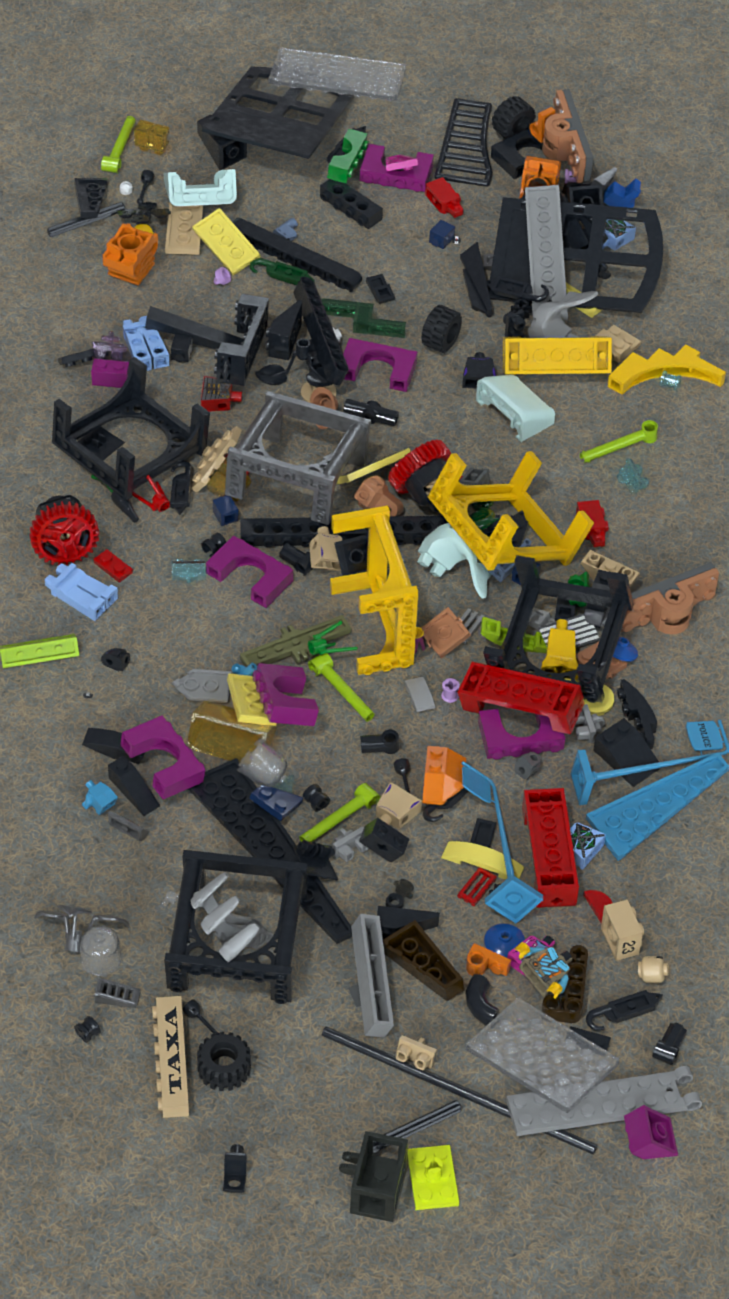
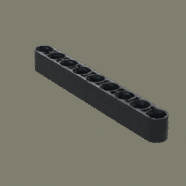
[232,218,362,292]
[293,277,349,386]

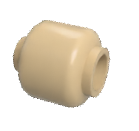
[638,956,669,983]

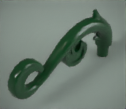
[470,501,499,531]

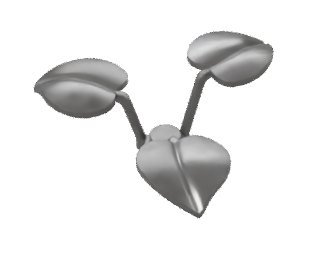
[35,905,129,952]

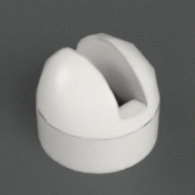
[119,181,133,195]

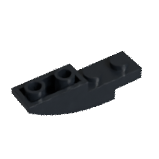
[617,679,657,750]

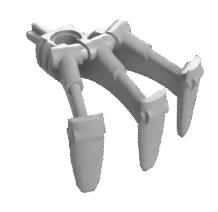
[191,872,273,962]

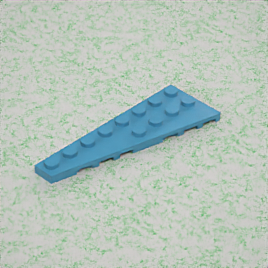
[586,753,729,861]

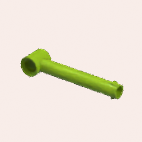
[101,116,136,173]
[579,420,658,463]
[308,653,375,722]
[299,783,381,842]

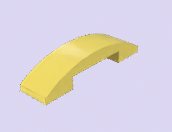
[441,841,524,880]

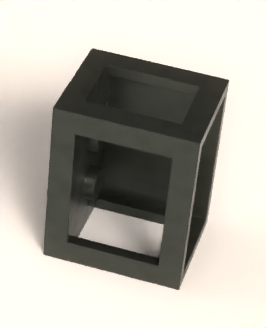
[339,1131,408,1222]

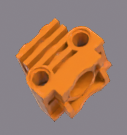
[519,156,561,199]
[102,223,158,286]

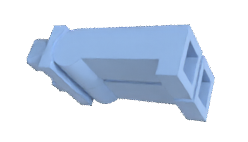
[123,316,170,371]
[45,563,118,621]

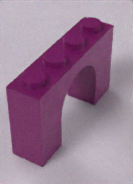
[360,144,434,192]
[343,338,418,392]
[206,535,293,608]
[253,663,319,726]
[478,709,565,760]
[120,715,205,800]

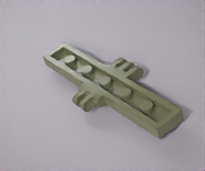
[240,615,351,667]

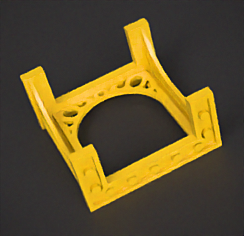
[428,451,594,571]
[330,505,418,675]

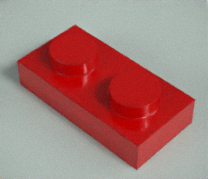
[93,549,133,583]

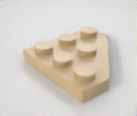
[191,426,242,492]

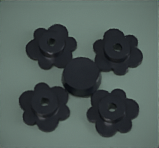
[117,202,171,225]

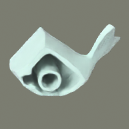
[417,523,491,599]

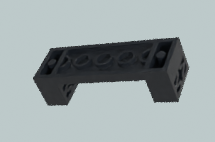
[214,294,269,386]

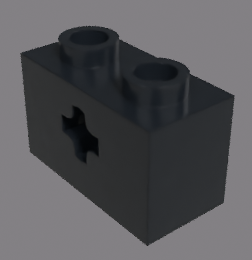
[359,817,409,862]

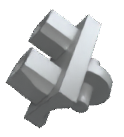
[575,704,605,743]
[333,826,369,862]

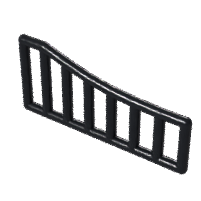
[434,98,493,187]

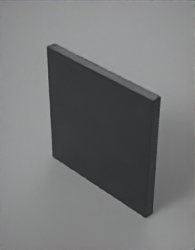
[78,426,125,460]

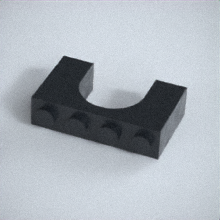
[491,128,543,180]

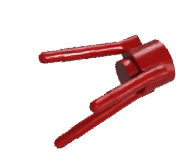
[132,475,170,512]

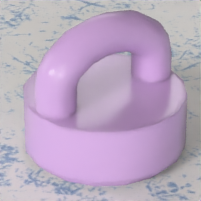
[214,267,231,285]

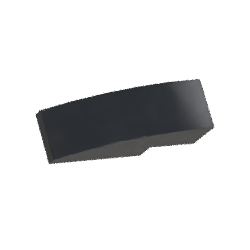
[82,728,145,764]

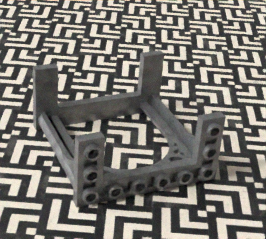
[225,391,371,525]

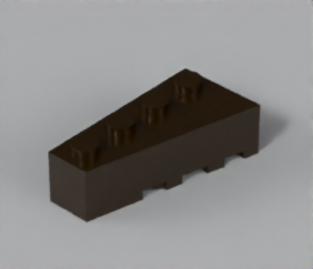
[383,920,464,1001]

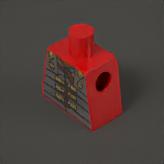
[201,376,242,412]

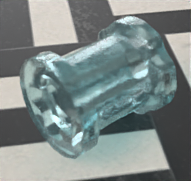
[659,370,681,391]

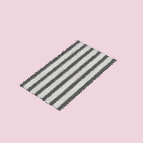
[539,614,600,647]

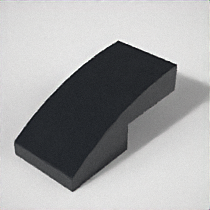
[366,274,395,304]
[555,598,576,621]

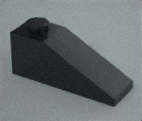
[584,570,609,629]
[108,756,160,816]
[377,906,440,940]

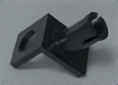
[223,1144,247,1193]

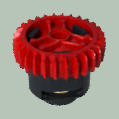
[388,439,459,512]
[29,495,99,566]

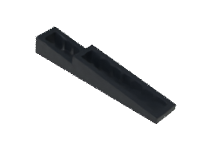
[145,306,244,349]

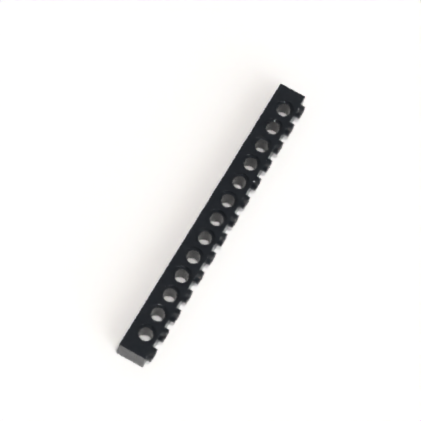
[240,515,500,547]

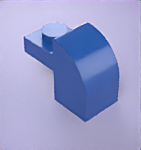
[603,178,641,208]

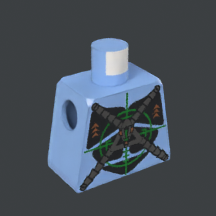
[602,219,636,251]
[570,823,606,870]

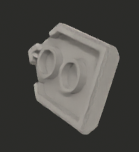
[172,669,232,703]

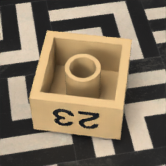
[601,900,644,961]

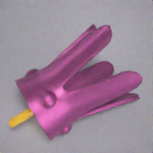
[415,627,425,653]

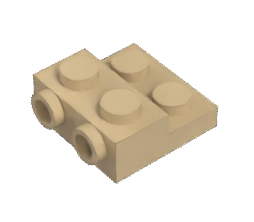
[595,325,641,363]

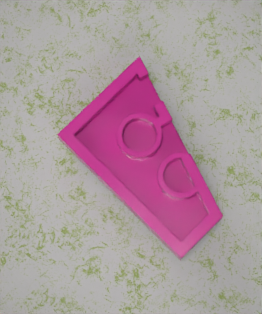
[386,154,418,171]

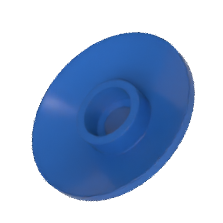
[613,637,638,662]
[484,924,525,958]

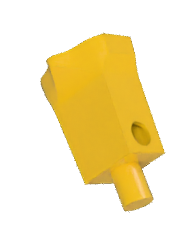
[541,619,578,680]

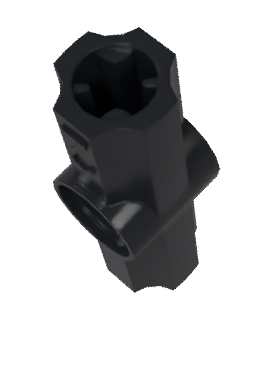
[343,399,399,426]

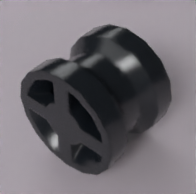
[74,1016,101,1043]

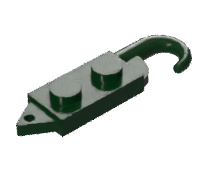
[249,258,315,286]

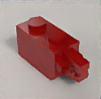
[425,177,463,218]
[576,500,609,547]

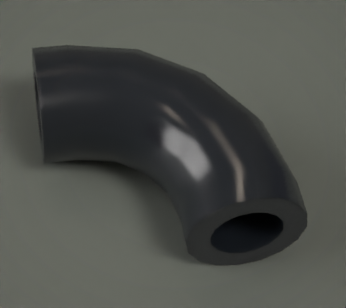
[465,974,499,1027]

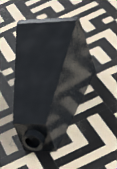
[197,115,247,170]

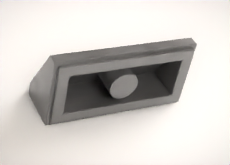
[108,811,149,842]

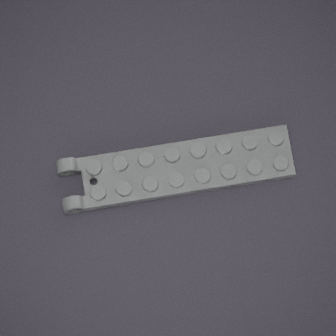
[525,185,568,321]
[506,1066,702,1136]

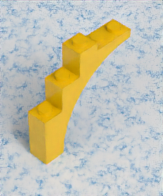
[608,344,726,395]

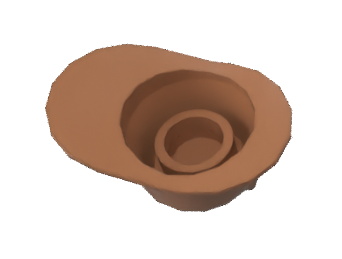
[310,387,338,430]

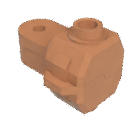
[354,475,403,516]

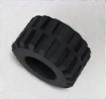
[491,96,536,139]
[421,304,462,353]
[197,1032,251,1091]

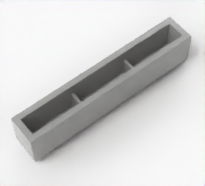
[351,914,394,1038]

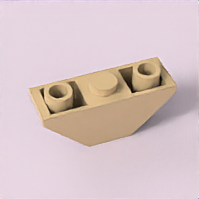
[581,550,640,587]

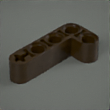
[541,945,588,1023]

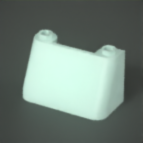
[163,169,237,206]
[476,374,555,442]

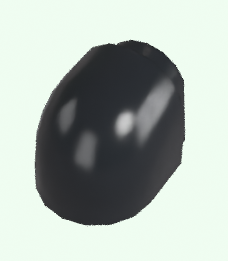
[101,648,130,672]

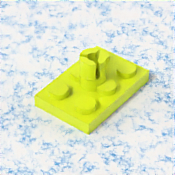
[407,1145,459,1210]

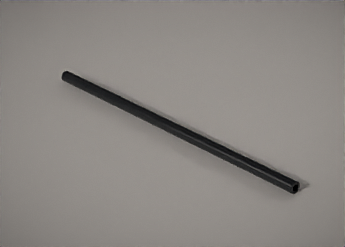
[322,1026,598,1155]

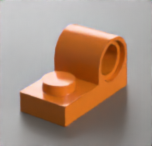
[529,107,555,143]
[466,943,511,976]

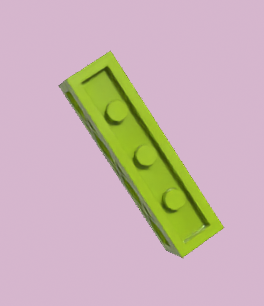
[0,634,79,668]

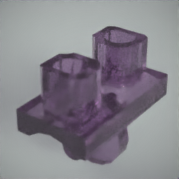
[92,331,127,361]

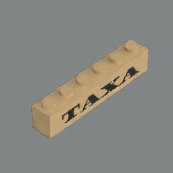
[152,996,189,1118]

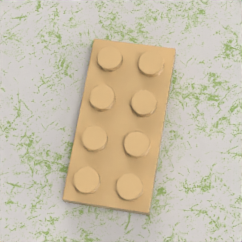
[165,202,203,255]

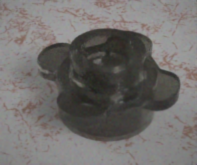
[393,879,414,899]

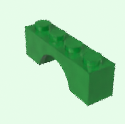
[327,129,369,183]

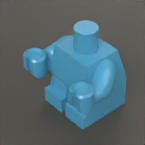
[82,780,118,815]

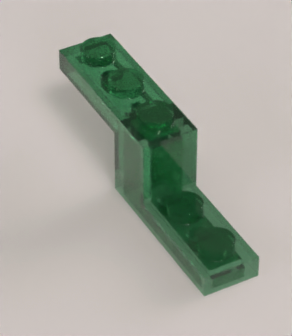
[322,298,406,338]

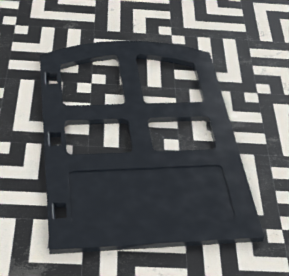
[201,66,355,159]
[488,197,663,313]

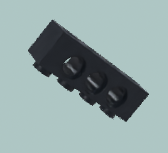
[320,179,383,229]

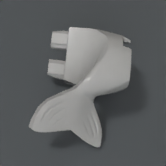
[528,291,598,338]

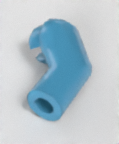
[231,663,257,676]

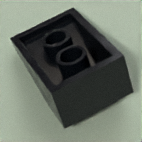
[266,300,302,361]
[334,534,389,576]
[593,718,661,787]

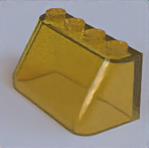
[188,700,278,767]

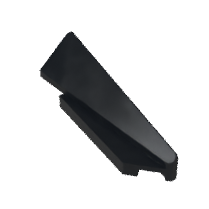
[460,242,492,318]

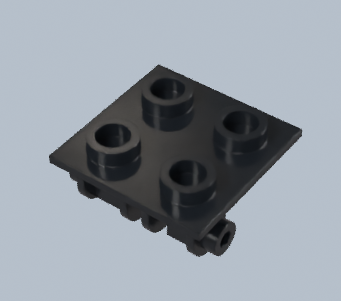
[292,840,338,881]

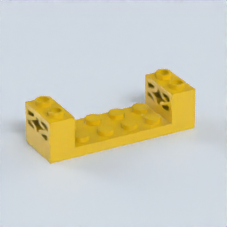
[503,336,612,374]

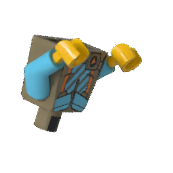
[514,942,572,999]

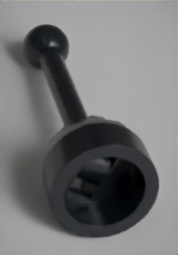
[137,170,155,204]
[393,758,410,793]
[182,999,220,1035]

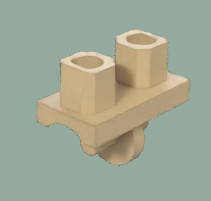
[396,1035,437,1071]

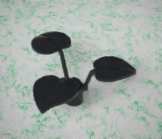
[255,339,332,387]

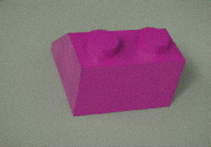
[91,359,129,388]
[624,1105,678,1159]

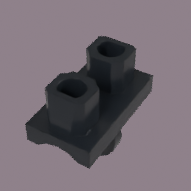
[503,309,526,338]

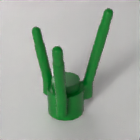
[308,621,358,655]

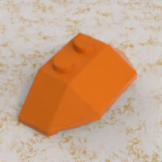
[422,746,466,805]

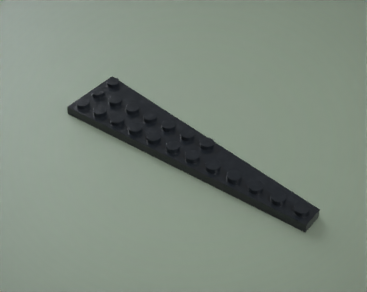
[188,758,352,944]

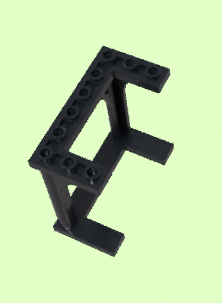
[52,357,210,501]
[483,555,634,703]
[164,850,308,1004]

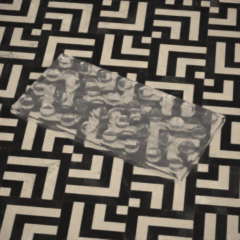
[268,47,407,101]

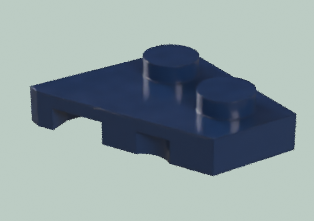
[249,784,304,821]

